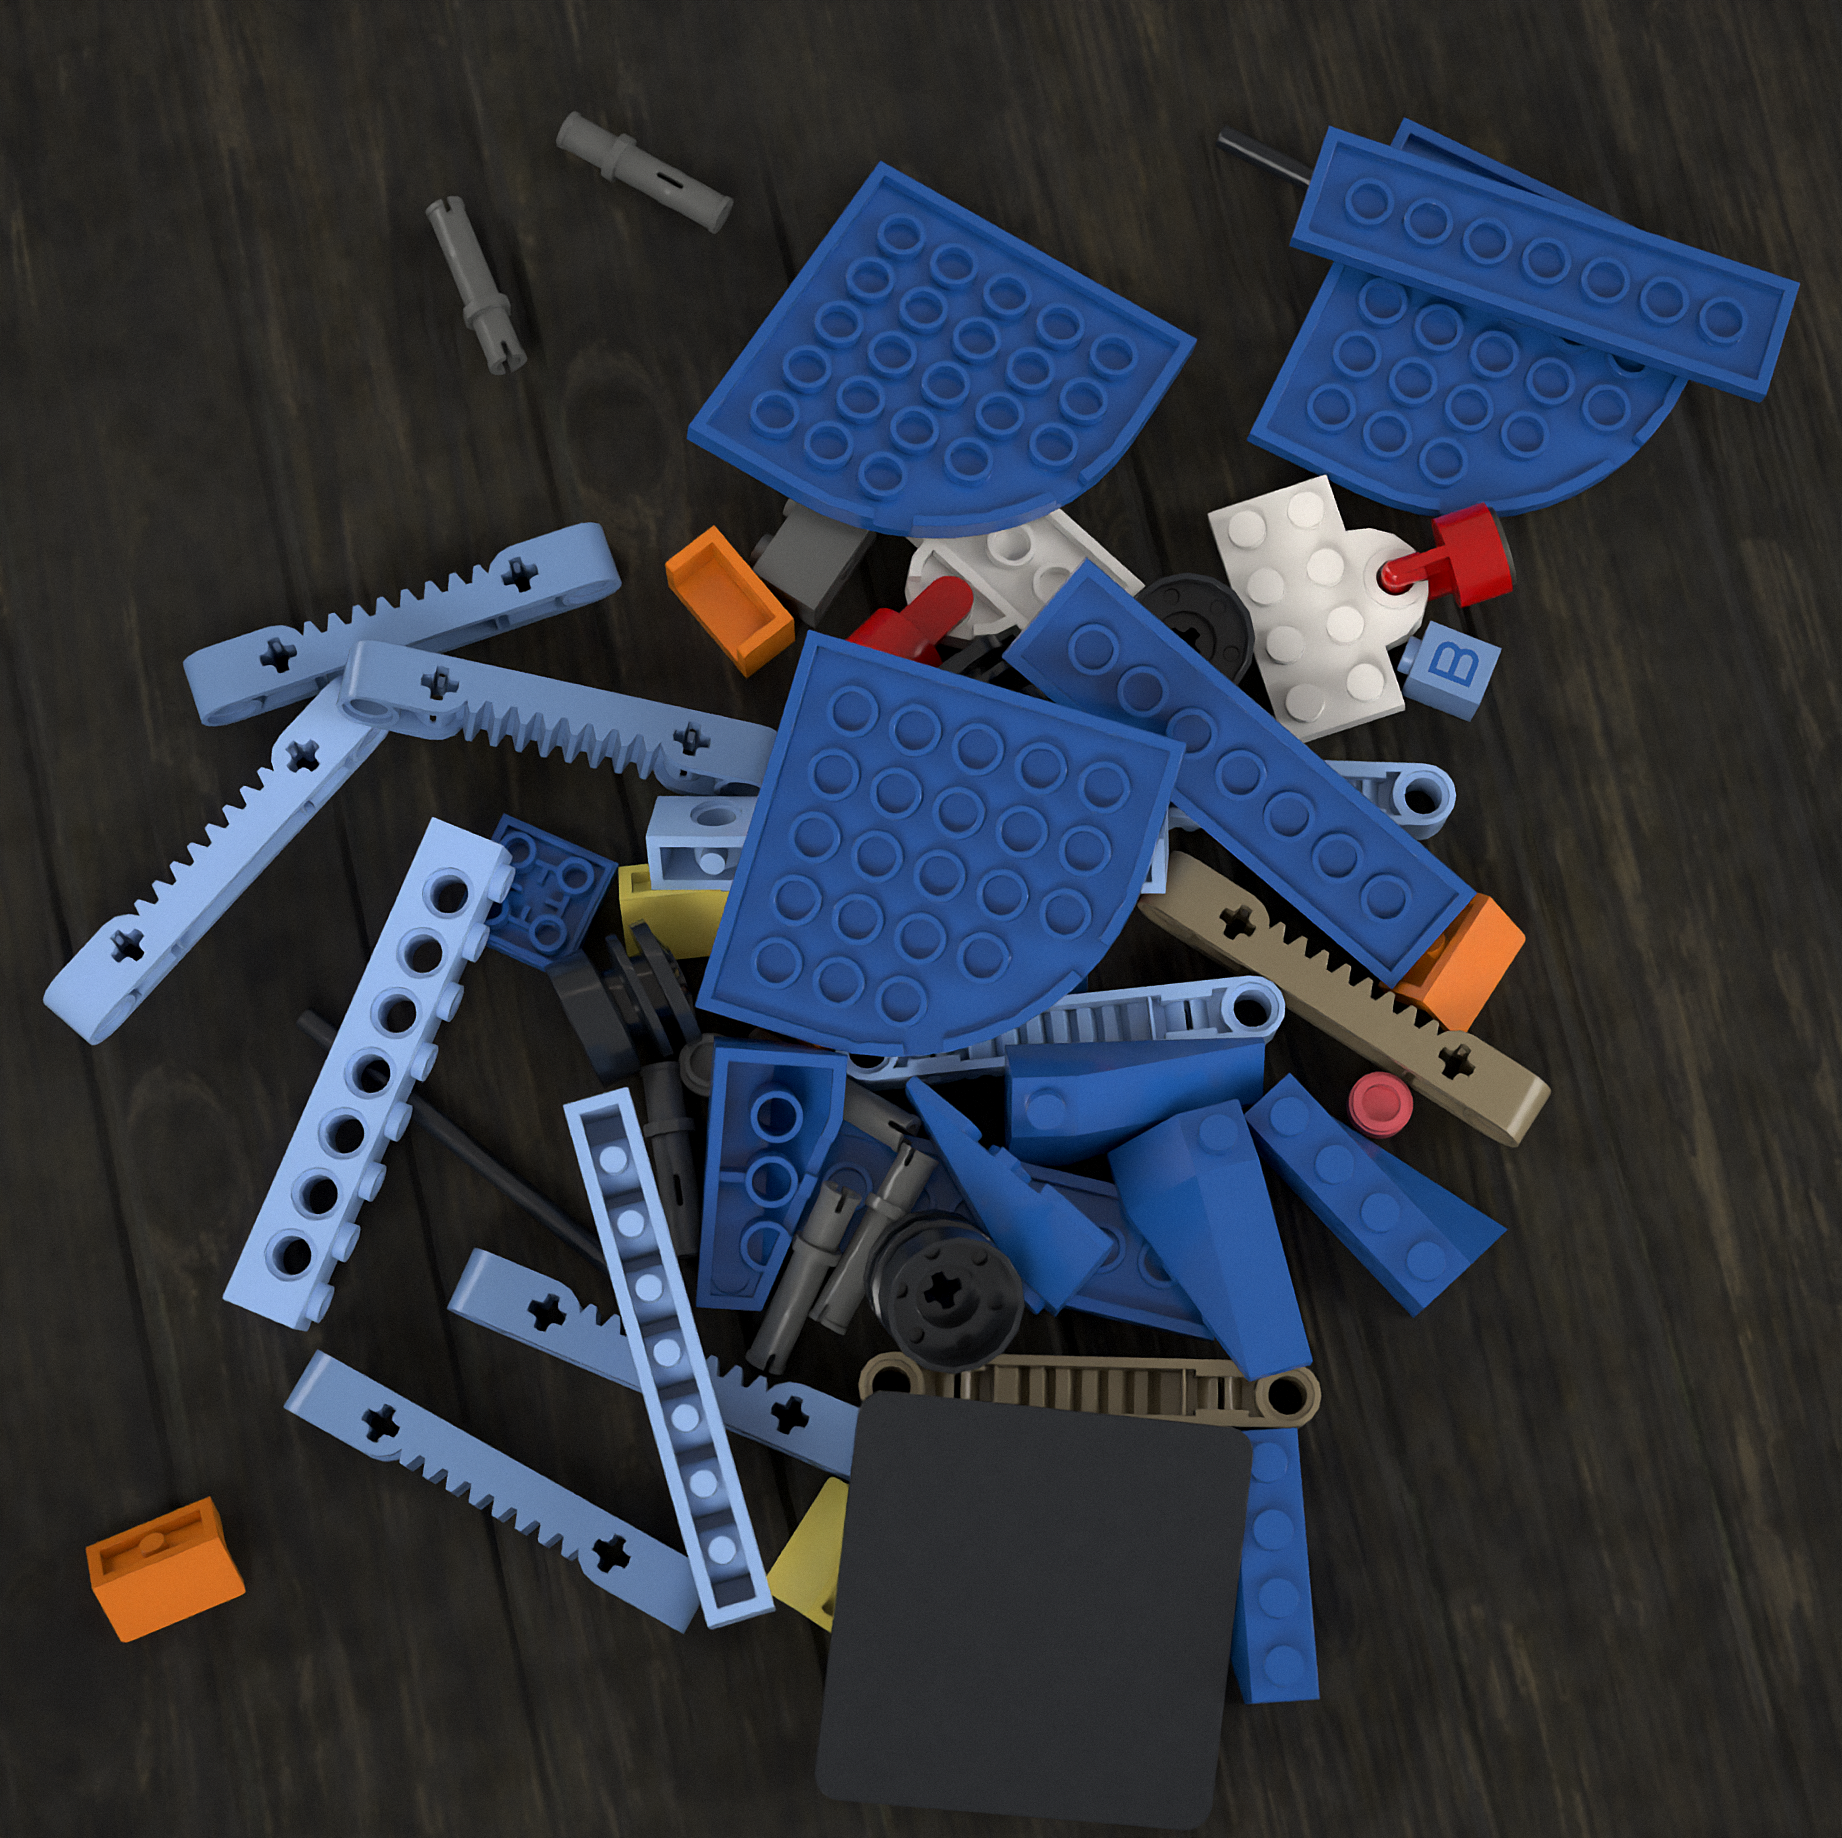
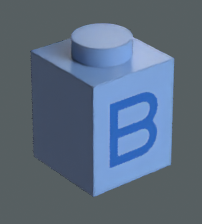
[1396,621,1501,722]

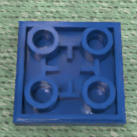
[456,813,619,973]

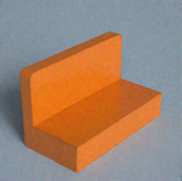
[1378,893,1525,1032]
[86,1496,245,1643]

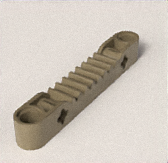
[1137,850,1551,1148]
[858,1352,1321,1431]

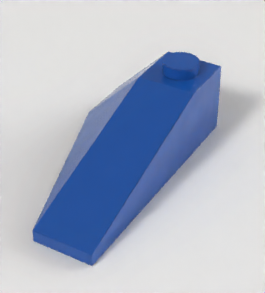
[696,1036,848,1311]
[1004,1037,1265,1166]
[905,1075,1114,1317]
[1106,1098,1313,1382]

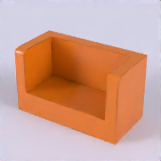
[665,525,795,678]

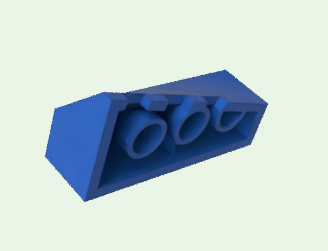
[1244,1073,1508,1318]
[1229,1428,1320,1704]

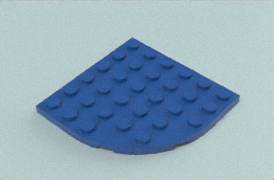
[1246,117,1689,518]
[687,161,1197,538]
[695,629,1188,1057]

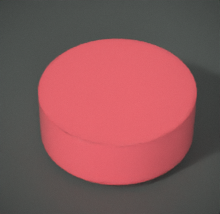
[1346,1072,1413,1139]

